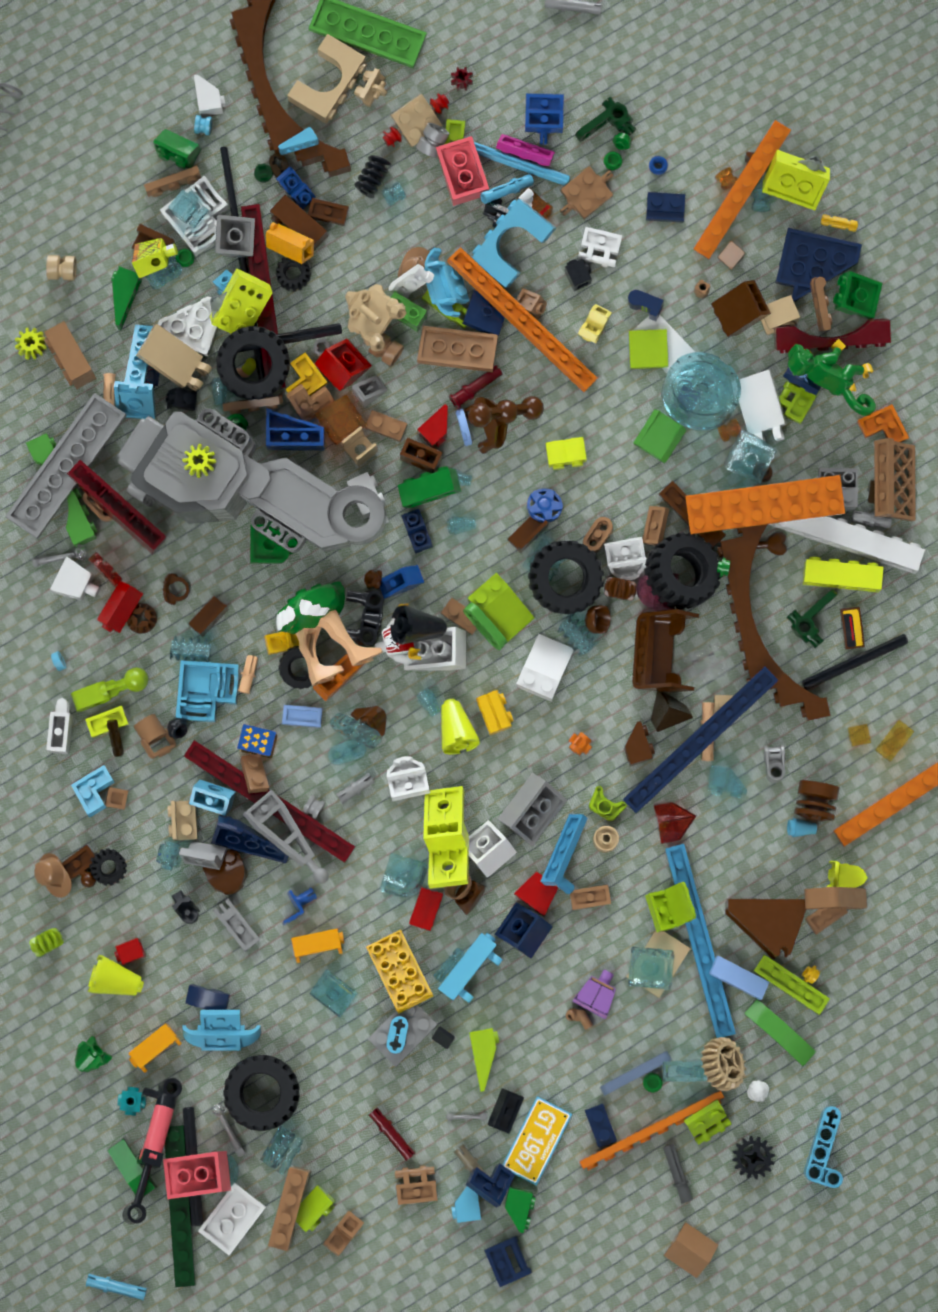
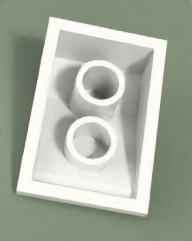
[404,627,466,671]
[516,634,574,702]

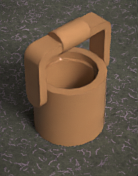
[134,714,176,759]

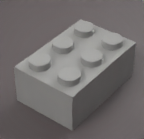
[368,1005,438,1067]

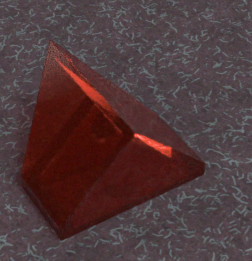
[653,802,697,844]

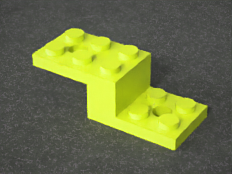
[423,786,469,889]

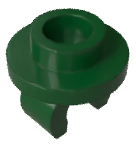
[254,163,273,183]

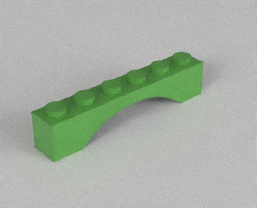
[26,433,98,548]

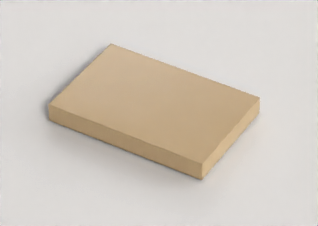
[626,930,691,998]

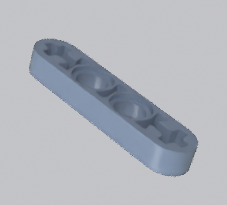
[600,1051,672,1096]

